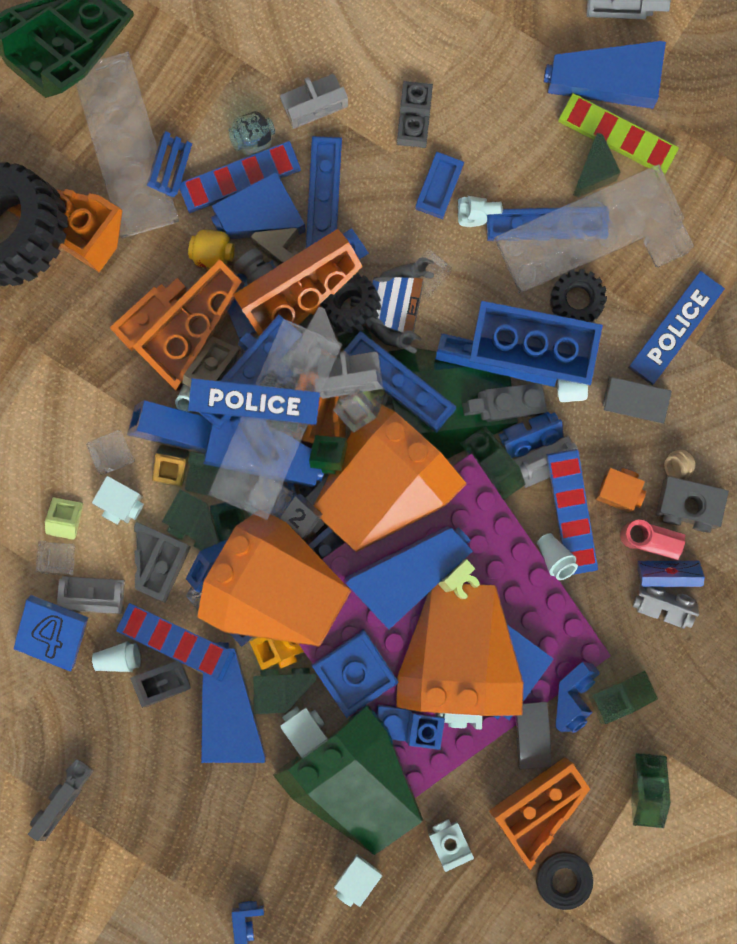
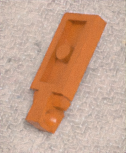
[110,278,188,352]

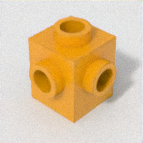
[250,637,304,670]

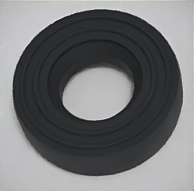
[536,852,593,910]

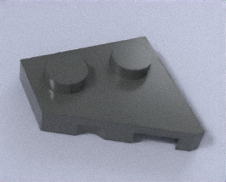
[134,522,191,603]

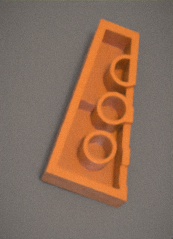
[233,229,363,336]
[132,259,245,391]

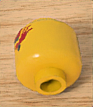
[188,229,235,270]

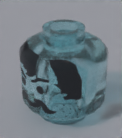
[228,111,275,155]

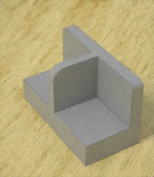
[280,74,348,129]
[314,351,383,399]

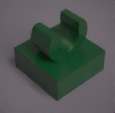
[309,435,347,474]

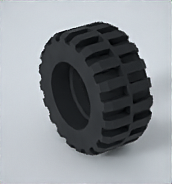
[0,162,68,286]

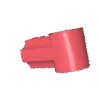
[620,520,685,560]

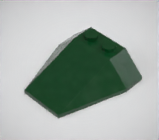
[0,0,134,98]
[388,348,518,459]
[273,705,423,855]

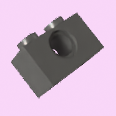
[656,476,729,533]

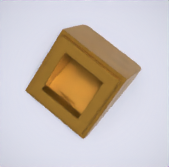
[152,445,190,487]

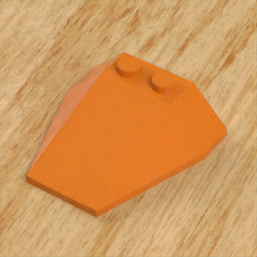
[313,402,467,552]
[197,509,351,647]
[396,584,524,716]

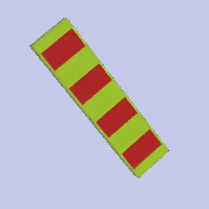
[558,93,679,176]

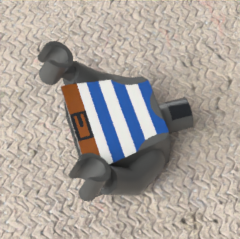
[350,257,435,353]

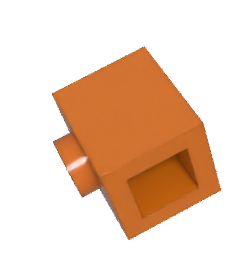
[595,468,646,513]

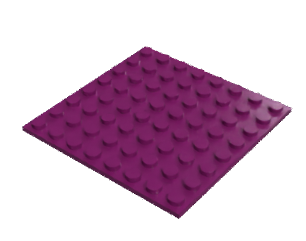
[298,453,611,798]

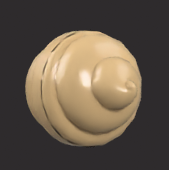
[664,450,696,480]

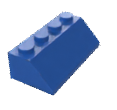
[469,301,603,386]

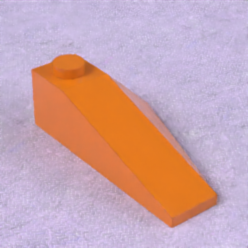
[7,189,122,272]

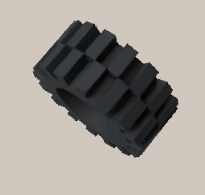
[550,269,607,323]
[321,273,381,333]

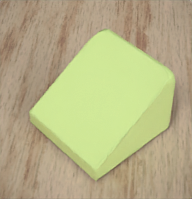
[45,497,83,540]

